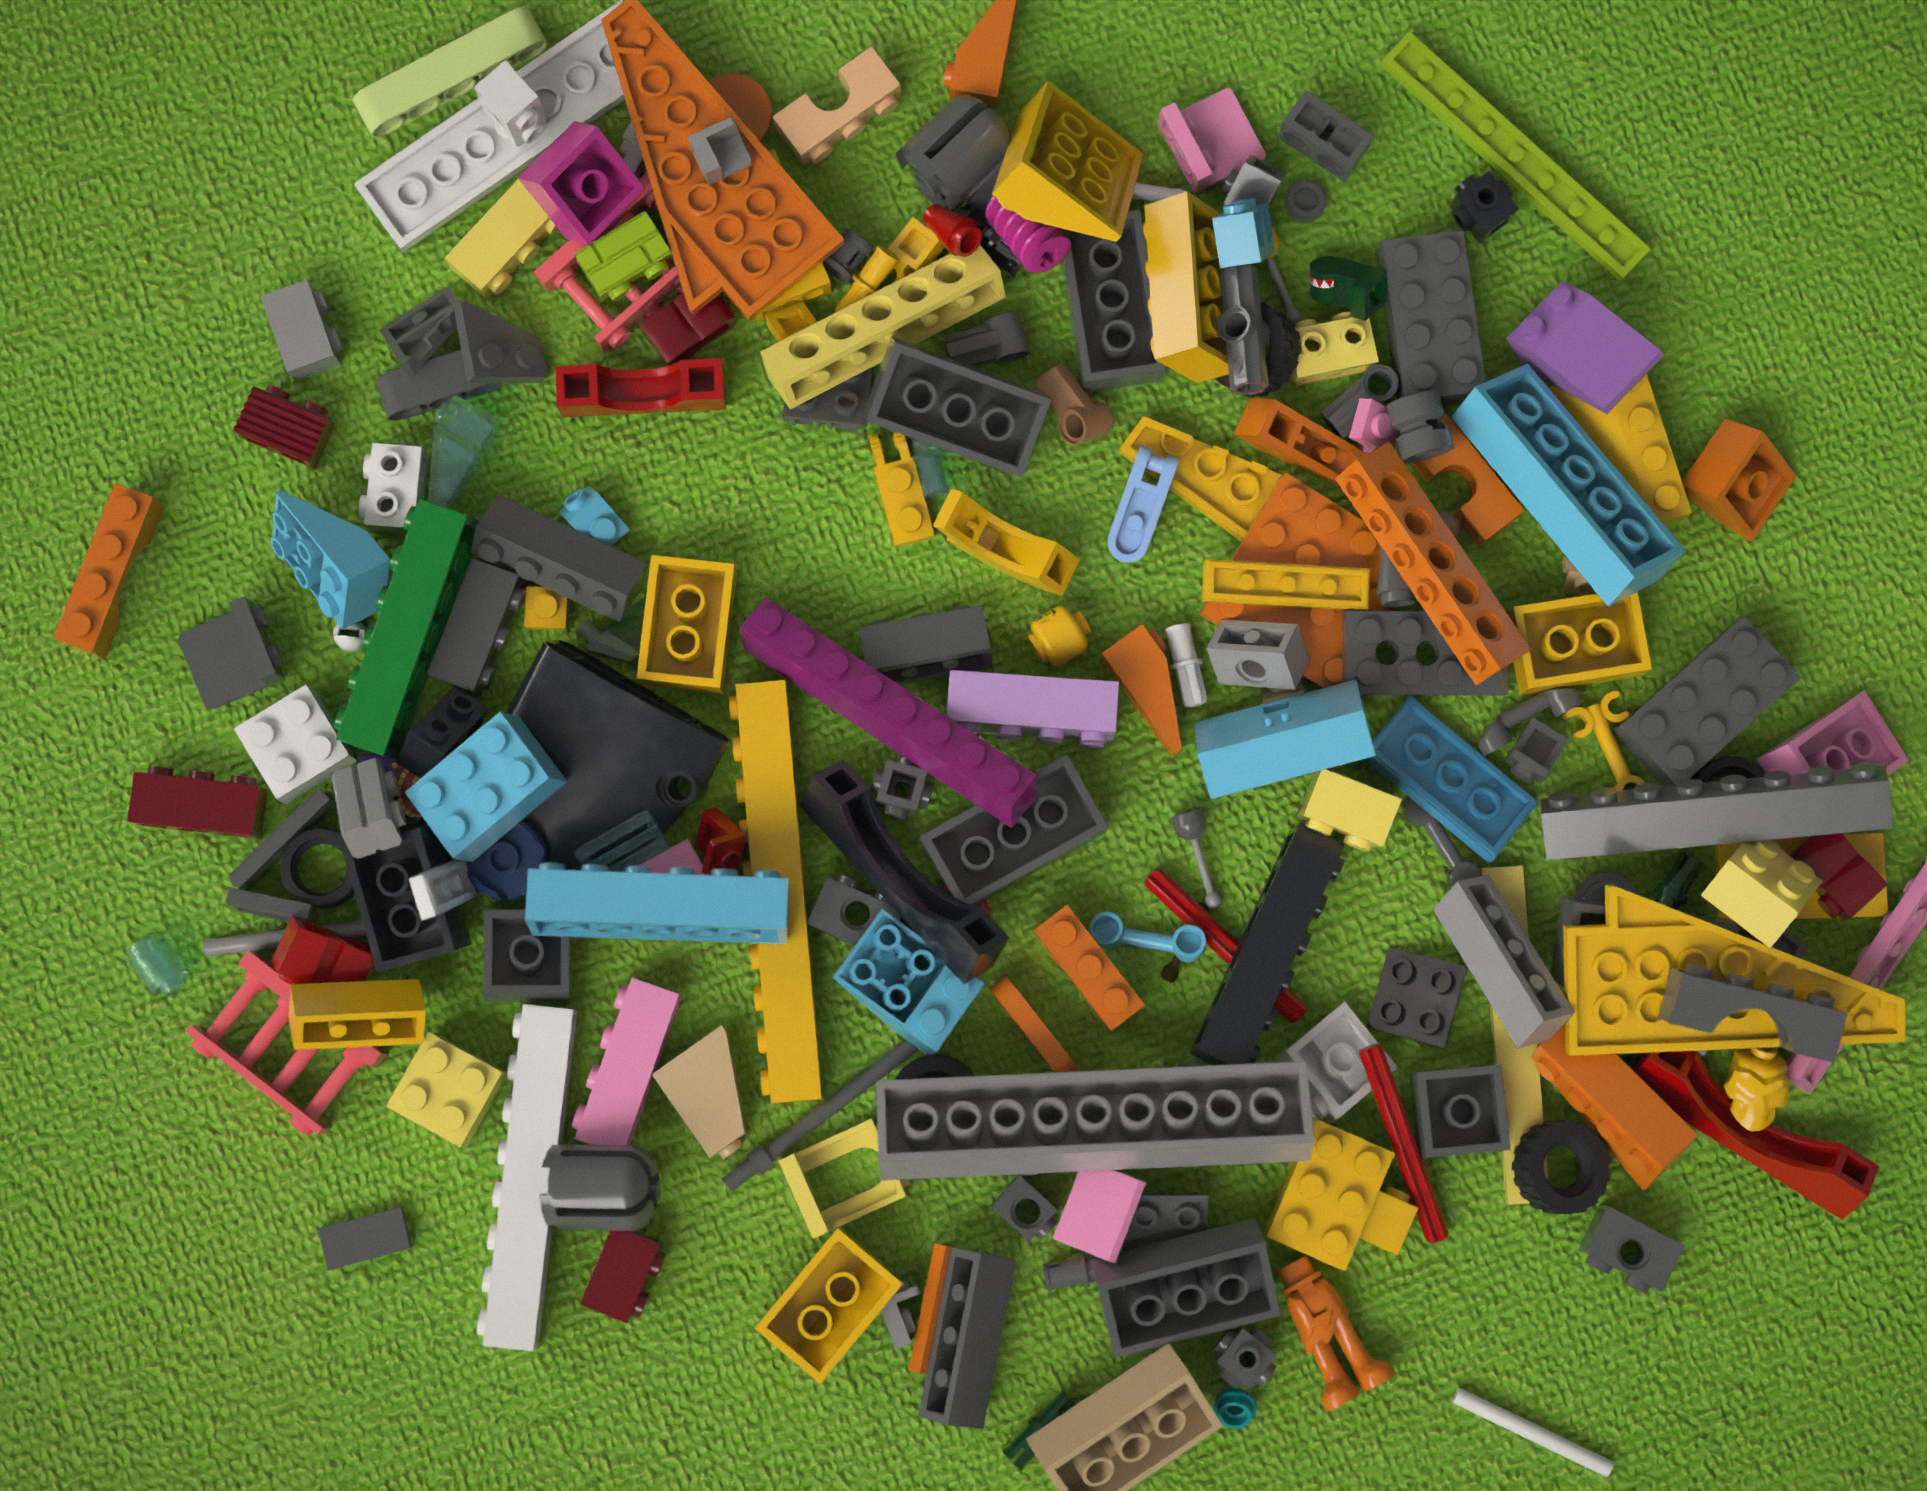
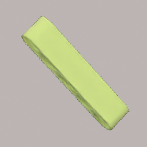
[353,7,548,137]

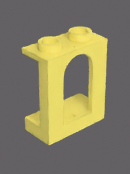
[779,1118,911,1239]

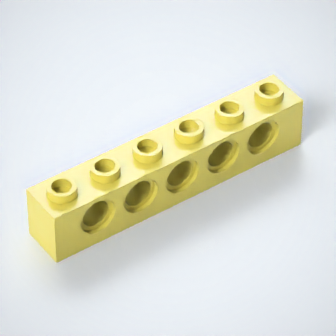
[760,245,1006,410]

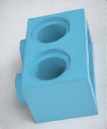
[1212,198,1275,268]

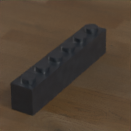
[1189,823,1345,1065]

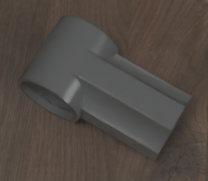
[943,312,1030,367]
[1320,364,1399,439]

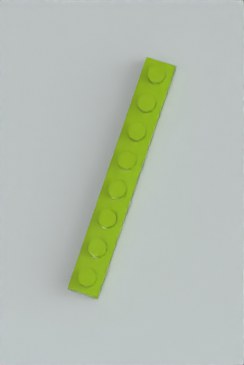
[1380,31,1651,282]

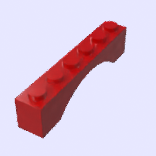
[1631,1051,1879,1220]

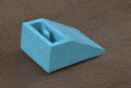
[270,490,390,630]
[832,909,984,1055]

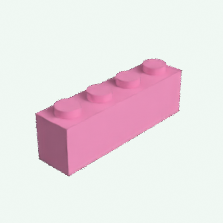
[572,978,682,1145]

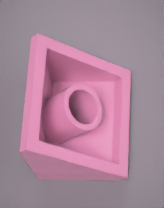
[1053,1170,1146,1263]

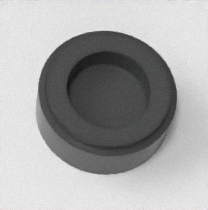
[1284,180,1326,223]

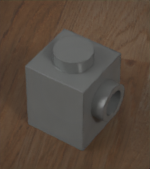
[1222,154,1287,208]

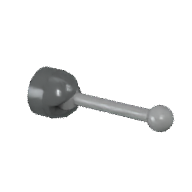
[1170,808,1221,908]

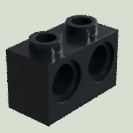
[396,685,489,779]

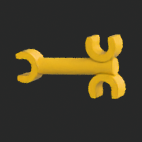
[1563,691,1645,791]

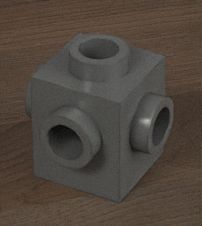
[871,756,934,820]
[1213,1326,1277,1389]

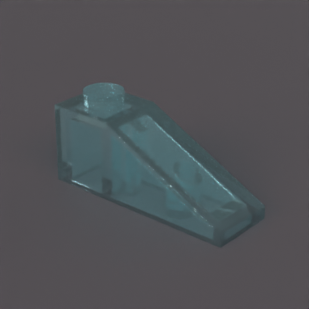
[428,394,503,510]

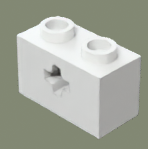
[474,60,548,148]

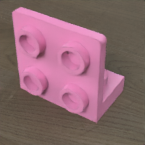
[1157,88,1266,195]

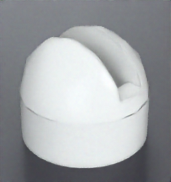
[333,621,367,652]

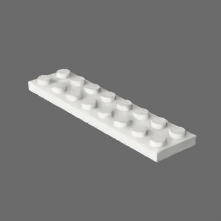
[354,0,625,253]

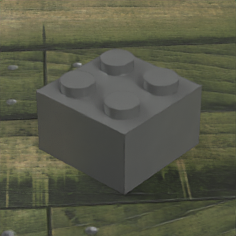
[483,910,569,1002]
[1409,1065,1511,1158]

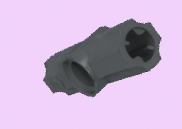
[1218,265,1270,395]

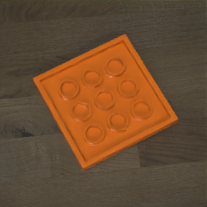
[1199,472,1395,689]

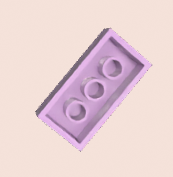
[947,670,1119,748]

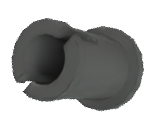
[1043,1253,1095,1291]

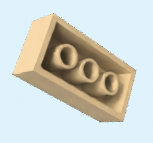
[1026,1343,1223,1491]

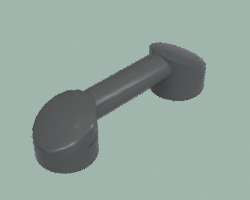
[1478,688,1585,756]
[1402,796,1482,889]

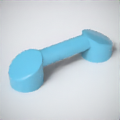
[1089,912,1206,963]

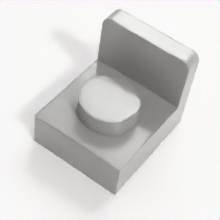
[881,1279,921,1349]

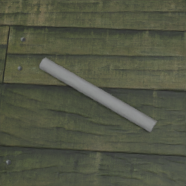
[203,920,367,956]

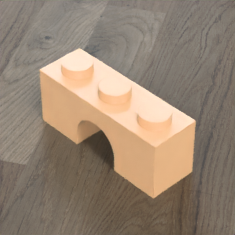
[772,46,901,167]

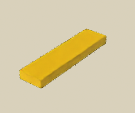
[1202,559,1370,611]

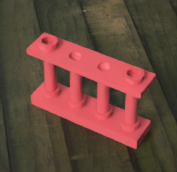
[534,172,681,352]
[185,950,388,1136]

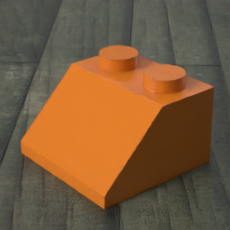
[1682,419,1797,542]

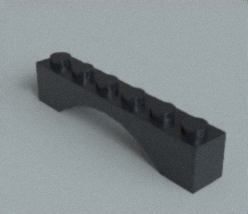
[800,759,1009,984]

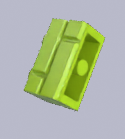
[574,211,672,302]

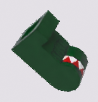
[1310,256,1387,321]

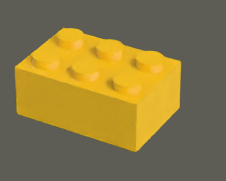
[636,555,738,694]
[1507,591,1652,695]
[1262,1119,1395,1271]

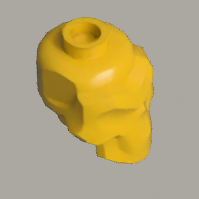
[1723,1047,1790,1131]

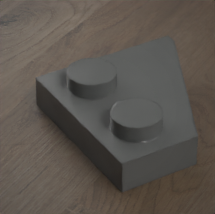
[379,286,459,377]
[453,301,548,383]

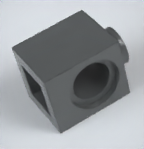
[991,1175,1058,1241]

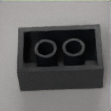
[342,825,472,972]

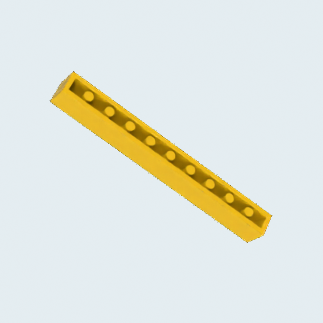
[729,680,823,1104]

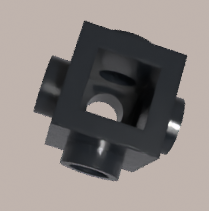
[1450,171,1519,244]

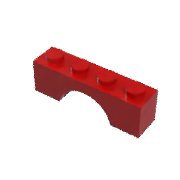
[555,358,727,418]

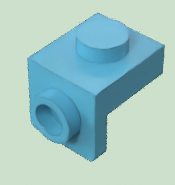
[559,486,630,546]

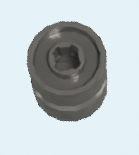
[1386,391,1454,463]

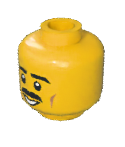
[1027,605,1091,667]

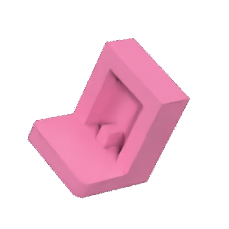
[1349,398,1399,454]

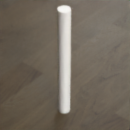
[1452,1387,1614,1477]

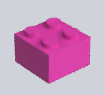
[518,121,645,245]

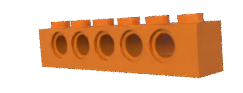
[1335,442,1531,686]

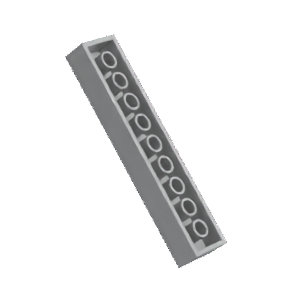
[876,1061,1314,1180]

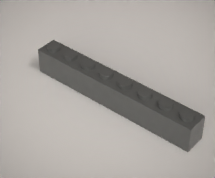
[1541,762,1893,860]

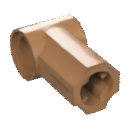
[1035,363,1113,445]

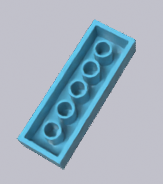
[1451,364,1686,607]
[525,863,789,944]

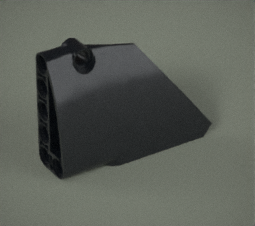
[444,640,731,891]

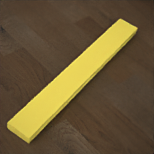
[1480,866,1549,1205]

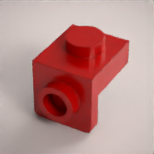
[695,807,747,875]

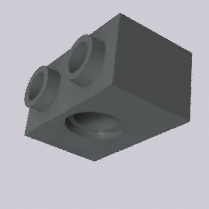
[807,874,903,946]
[1578,1205,1685,1294]

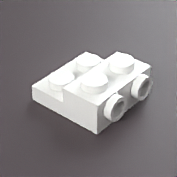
[1274,1002,1398,1124]

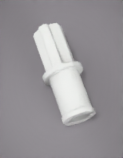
[1164,623,1207,707]

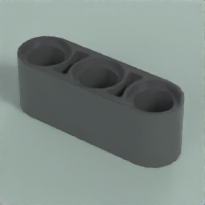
[376,350,502,421]

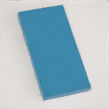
[1364,695,1538,863]

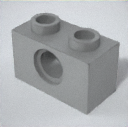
[1207,619,1309,690]

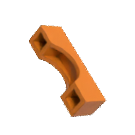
[53,483,165,659]

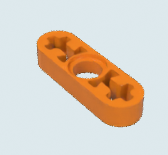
[989,975,1080,1073]

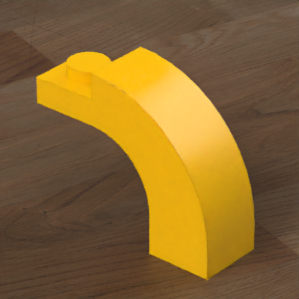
[933,489,1080,596]

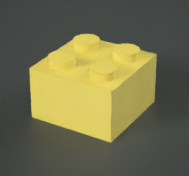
[1297,769,1402,852]
[1701,839,1822,948]
[386,1032,508,1147]

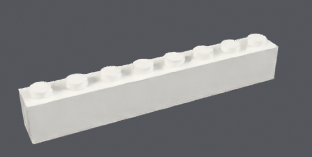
[477,1004,578,1351]

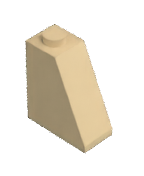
[652,1025,747,1160]

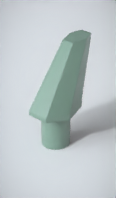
[577,620,639,663]

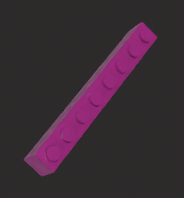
[740,598,1037,828]

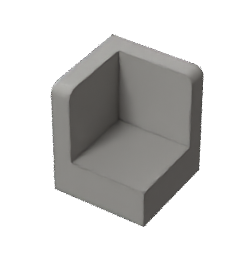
[688,117,752,186]

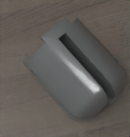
[895,94,1011,212]
[540,1144,660,1231]

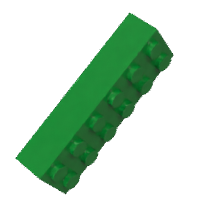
[334,499,479,757]

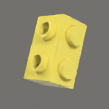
[1291,311,1379,387]

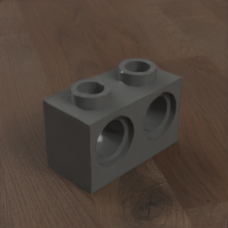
[1278,90,1374,182]

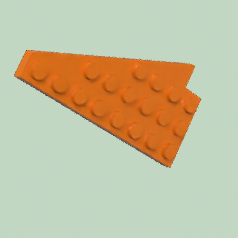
[601,0,845,322]

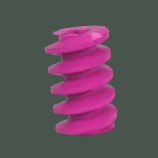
[985,196,1071,273]

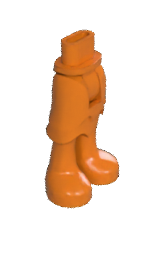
[1277,1255,1397,1412]

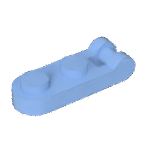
[1107,445,1180,563]

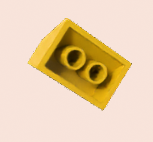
[755,1227,903,1384]

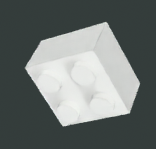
[234,685,357,804]

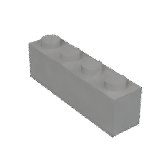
[1433,875,1575,1048]

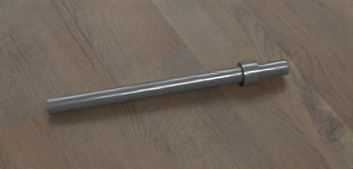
[722,1040,919,1192]

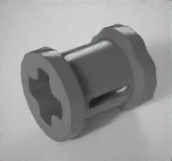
[822,229,874,284]

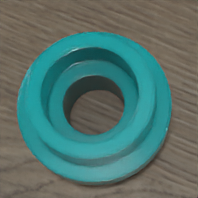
[1214,1388,1257,1429]

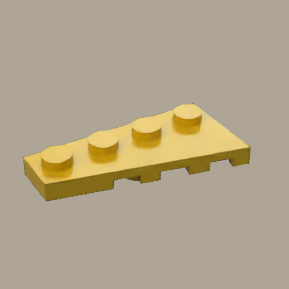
[1118,416,1301,542]

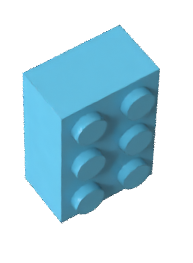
[405,711,567,862]

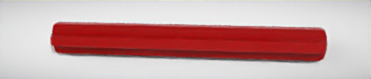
[1144,868,1308,1023]
[1359,1044,1449,1243]

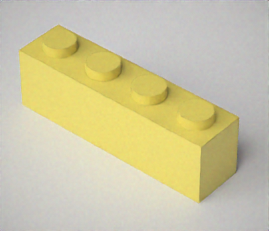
[445,138,559,300]

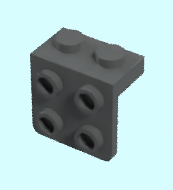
[178,596,285,709]

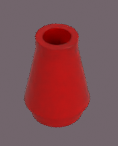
[923,204,982,257]

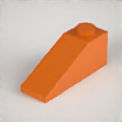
[943,0,1018,110]
[1233,397,1367,488]
[1100,624,1182,759]

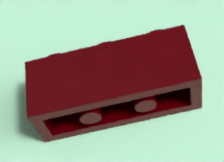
[127,766,268,839]

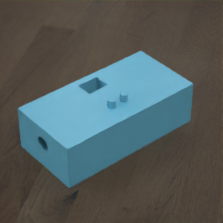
[1194,679,1376,799]

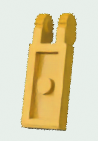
[868,431,935,548]

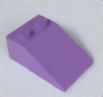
[1506,281,1664,414]

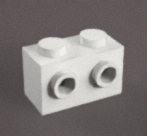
[359,443,428,535]

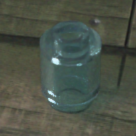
[126,933,188,997]

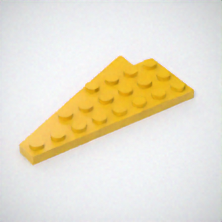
[1563,884,1905,1056]

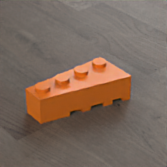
[1531,1024,1698,1191]

